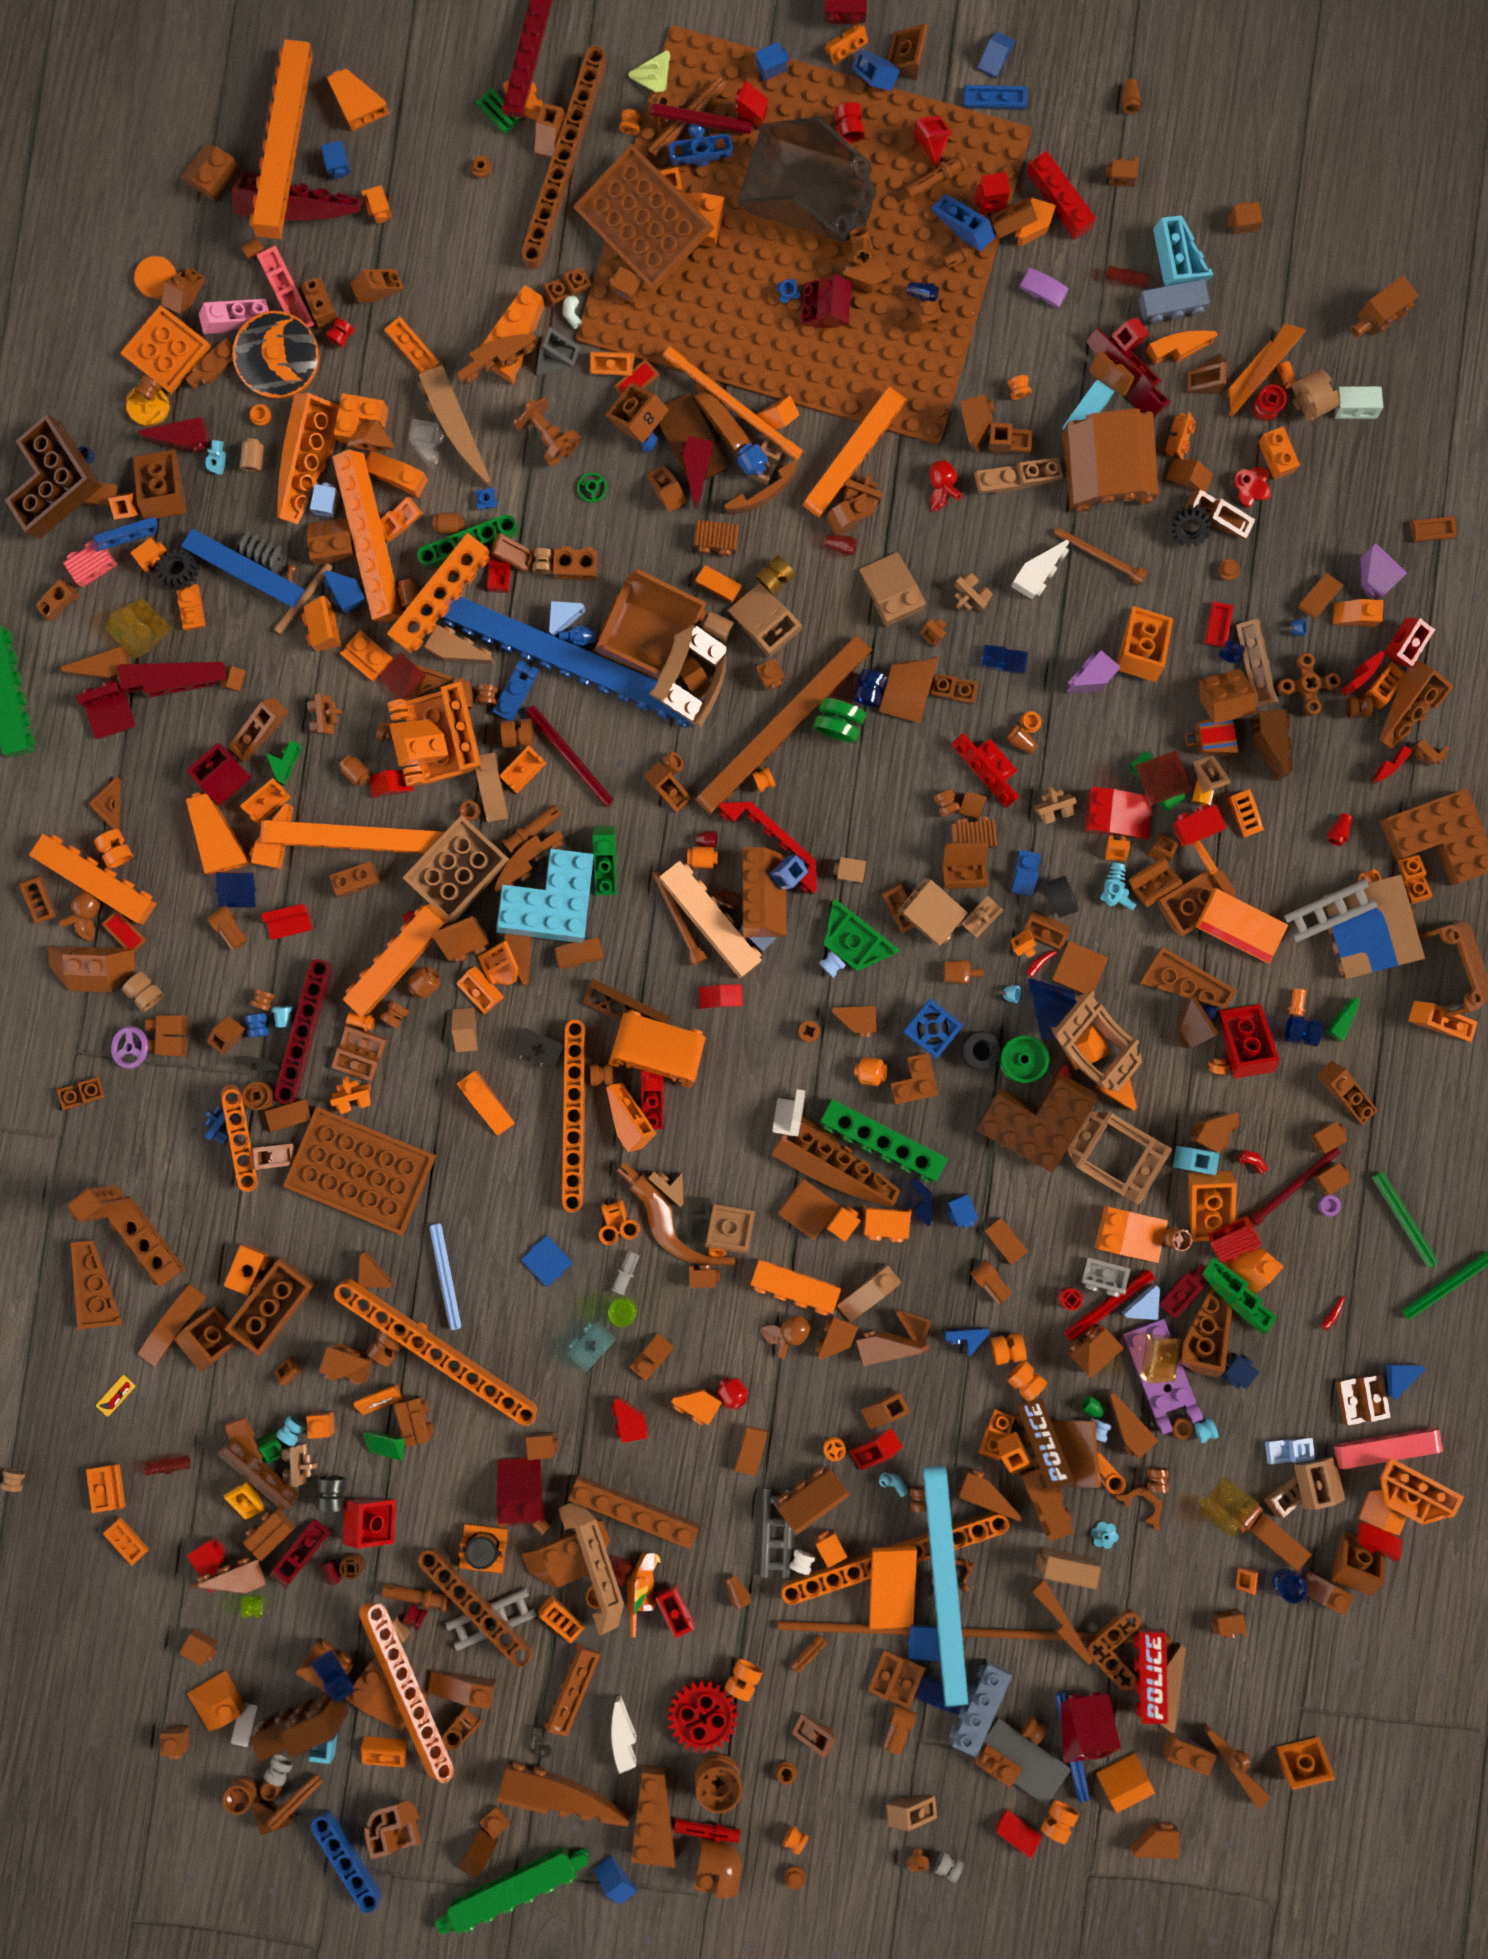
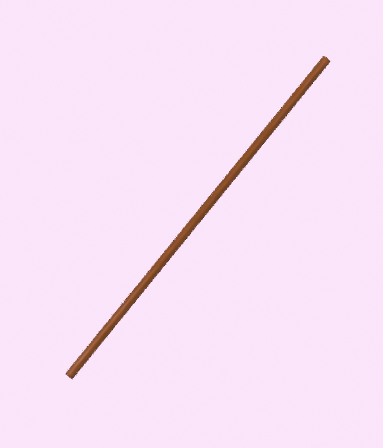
[778,1621,1171,1644]

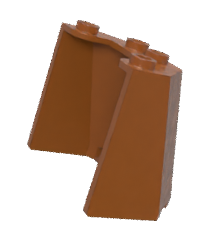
[1061,408,1159,512]
[594,569,707,679]

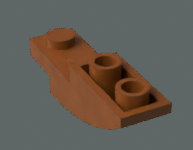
[457,334,537,385]
[494,830,565,894]

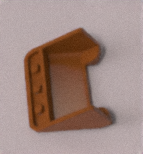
[1419,921,1488,1017]

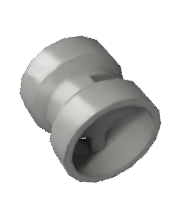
[264,1754,293,1786]
[934,1852,963,1883]

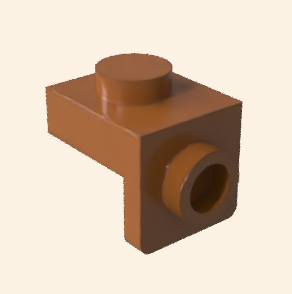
[1411,739,1450,766]

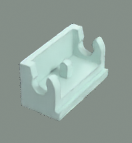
[1335,387,1383,419]

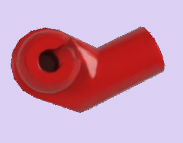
[1237,1150,1268,1174]

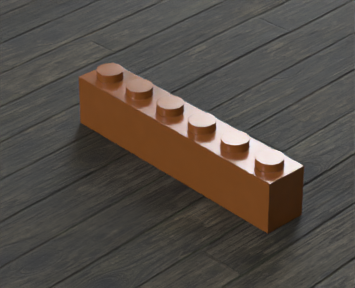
[569,1475,699,1549]

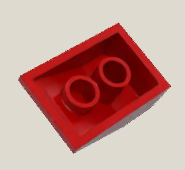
[1084,787,1153,840]
[1219,1004,1280,1079]

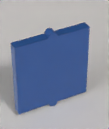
[522,1235,573,1287]
[907,1625,940,1661]

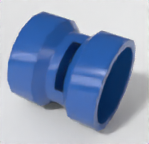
[244,1013,269,1038]

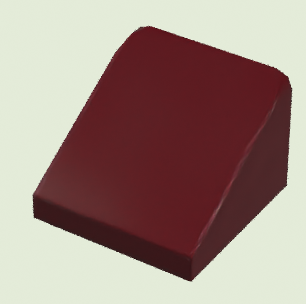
[320,1559,343,1585]

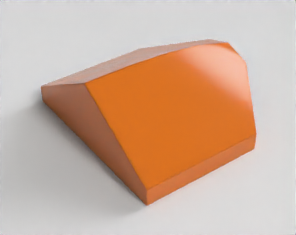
[478,941,518,985]
[1358,1490,1407,1536]

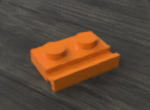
[340,631,393,682]
[86,1463,126,1513]

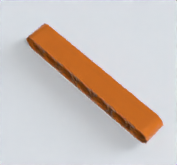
[802,386,907,518]

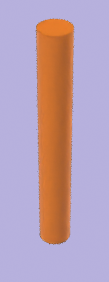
[1192,840,1218,875]

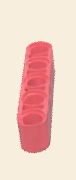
[1334,1428,1443,1469]

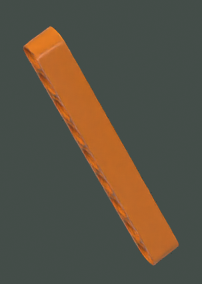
[259,820,445,854]
[562,1020,586,1213]
[359,1602,454,1782]

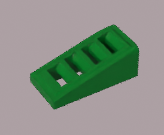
[1325,997,1361,1042]

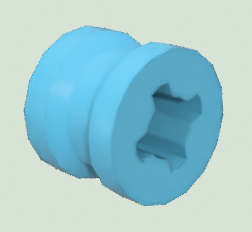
[1193,1417,1219,1444]

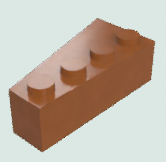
[631,1765,676,1868]

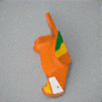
[627,1552,660,1637]

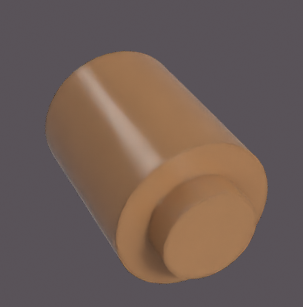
[240,438,264,473]
[700,612,734,642]

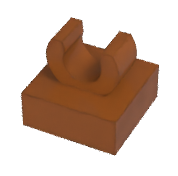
[919,619,947,648]

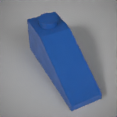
[931,194,995,252]

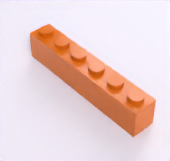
[29,833,157,925]
[343,904,451,1017]

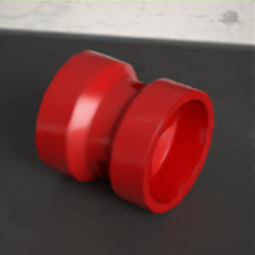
[326,317,355,348]
[1058,1287,1083,1311]

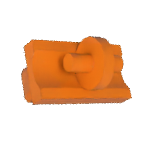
[330,1076,371,1114]

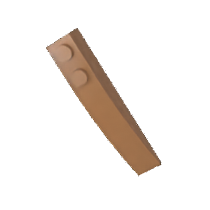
[418,365,493,487]

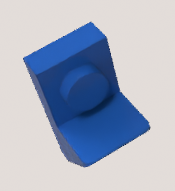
[1011,850,1041,897]
[943,1327,989,1357]

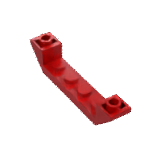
[719,802,817,895]

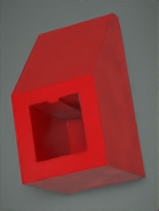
[735,81,769,128]
[611,1396,649,1443]

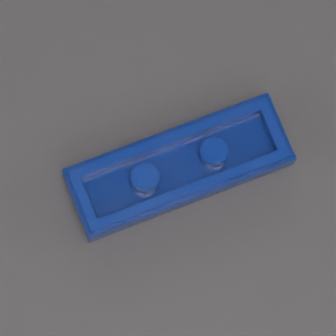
[963,85,1027,110]
[93,517,158,552]

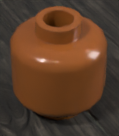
[408,967,441,998]

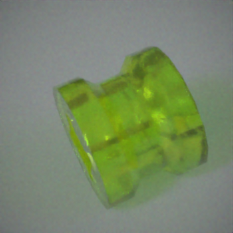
[241,1596,264,1618]

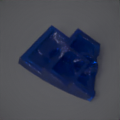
[1028,978,1084,1040]

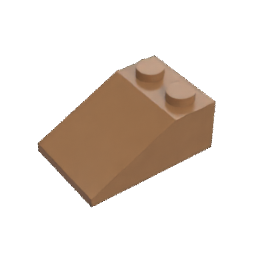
[859,552,926,627]

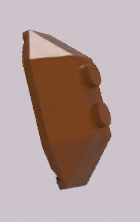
[48,946,136,992]
[522,1519,610,1588]

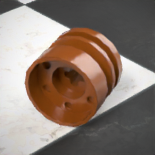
[695,1753,742,1813]

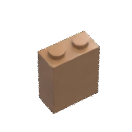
[897,878,968,946]
[1036,1547,1101,1589]

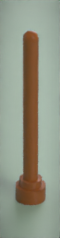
[1053,528,1148,586]
[653,870,707,966]

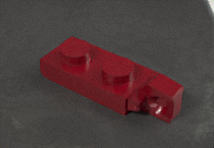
[1159,1264,1206,1319]

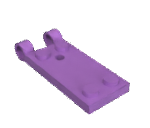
[1122,1318,1203,1435]

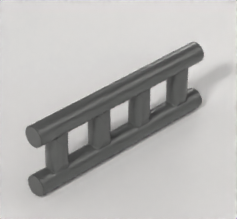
[760,1488,794,1578]

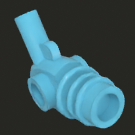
[1100,863,1137,911]

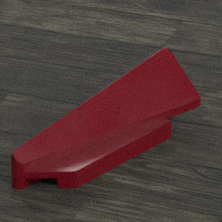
[1087,328,1172,419]
[117,662,227,698]

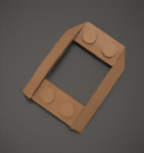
[649,625,726,728]
[1051,991,1142,1092]
[1067,1111,1172,1205]

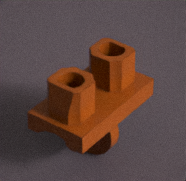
[844,473,883,509]
[307,694,343,735]

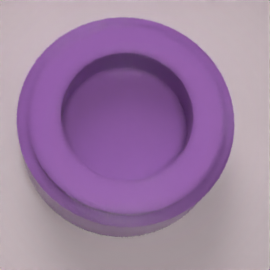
[1317,1195,1341,1217]

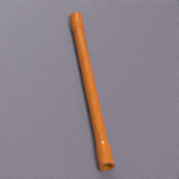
[663,346,804,461]

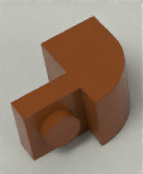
[989,423,1032,455]
[826,493,875,537]

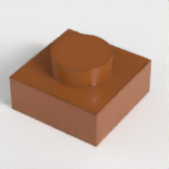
[479,1805,511,1839]

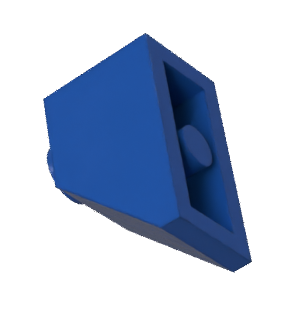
[852,48,900,91]

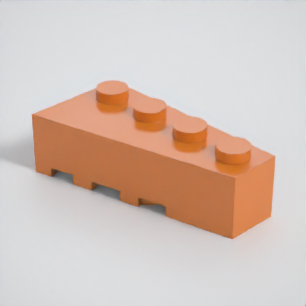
[481,285,545,385]

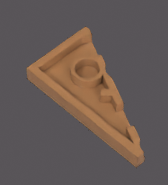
[1160,1643,1186,1733]

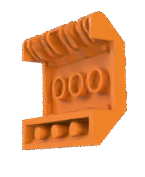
[387,681,481,787]

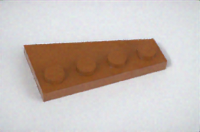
[1139,946,1237,1009]
[71,1240,123,1330]

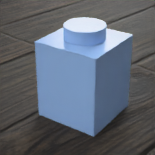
[310,483,340,518]

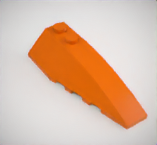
[277,393,339,524]

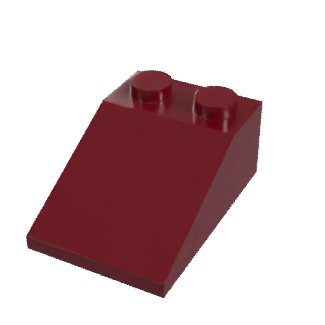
[496,1457,544,1527]

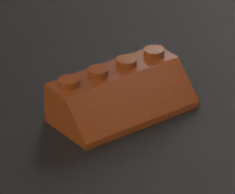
[743,847,787,937]

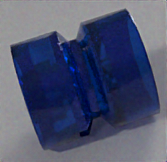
[852,669,888,707]
[1285,1014,1323,1047]
[1272,1568,1308,1604]

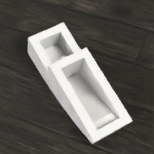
[612,1695,637,1773]

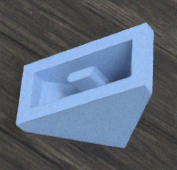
[549,601,586,637]
[1121,1284,1160,1320]

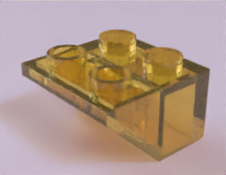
[105,598,172,659]

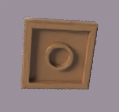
[705,1204,755,1254]

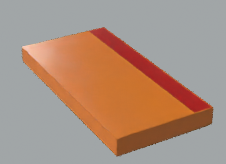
[1195,888,1288,963]

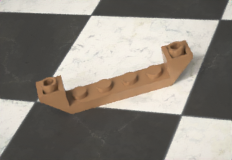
[558,1502,624,1635]

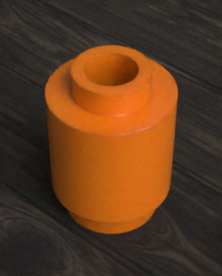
[687,847,718,868]

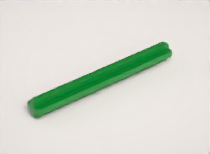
[1372,1172,1439,1268]
[1402,1251,1488,1320]

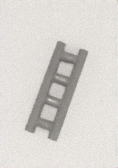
[1284,879,1378,942]
[446,1588,538,1651]

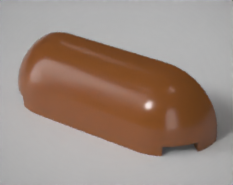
[693,392,750,459]

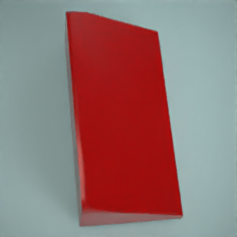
[994,1809,1043,1858]

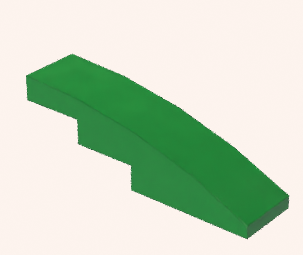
[1202,1257,1277,1335]

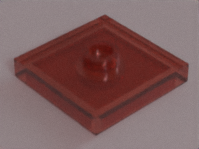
[1135,750,1192,806]

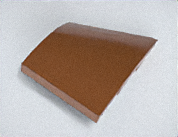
[879,657,938,723]

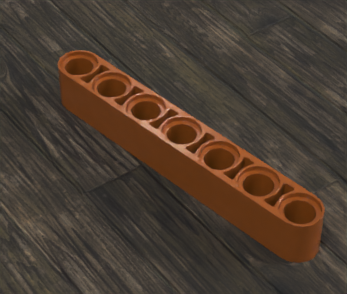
[418,1549,533,1667]

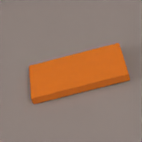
[869,1546,917,1629]

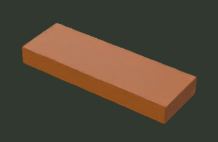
[384,316,441,373]

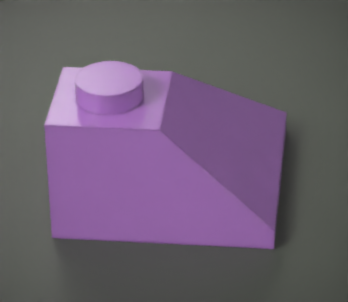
[1361,544,1407,600]

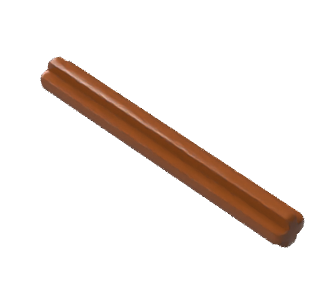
[648,77,726,158]

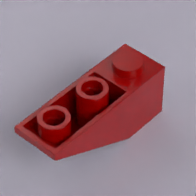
[641,1070,664,1129]

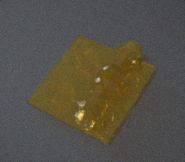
[1199,1478,1259,1538]

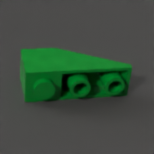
[593,826,617,895]

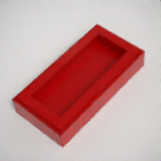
[1204,601,1234,648]

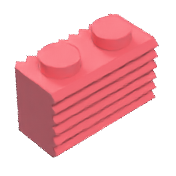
[63,540,118,587]

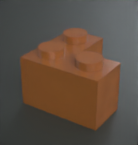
[890,1053,938,1105]

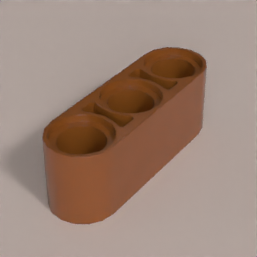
[1249,1513,1312,1571]

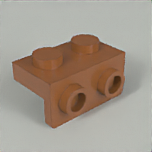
[1129,857,1183,907]

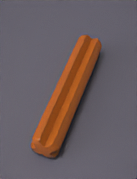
[267,1774,322,1830]

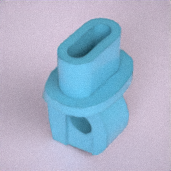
[205,440,226,474]

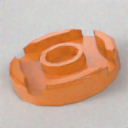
[134,256,177,300]

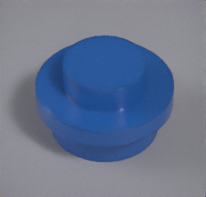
[640,432,658,453]

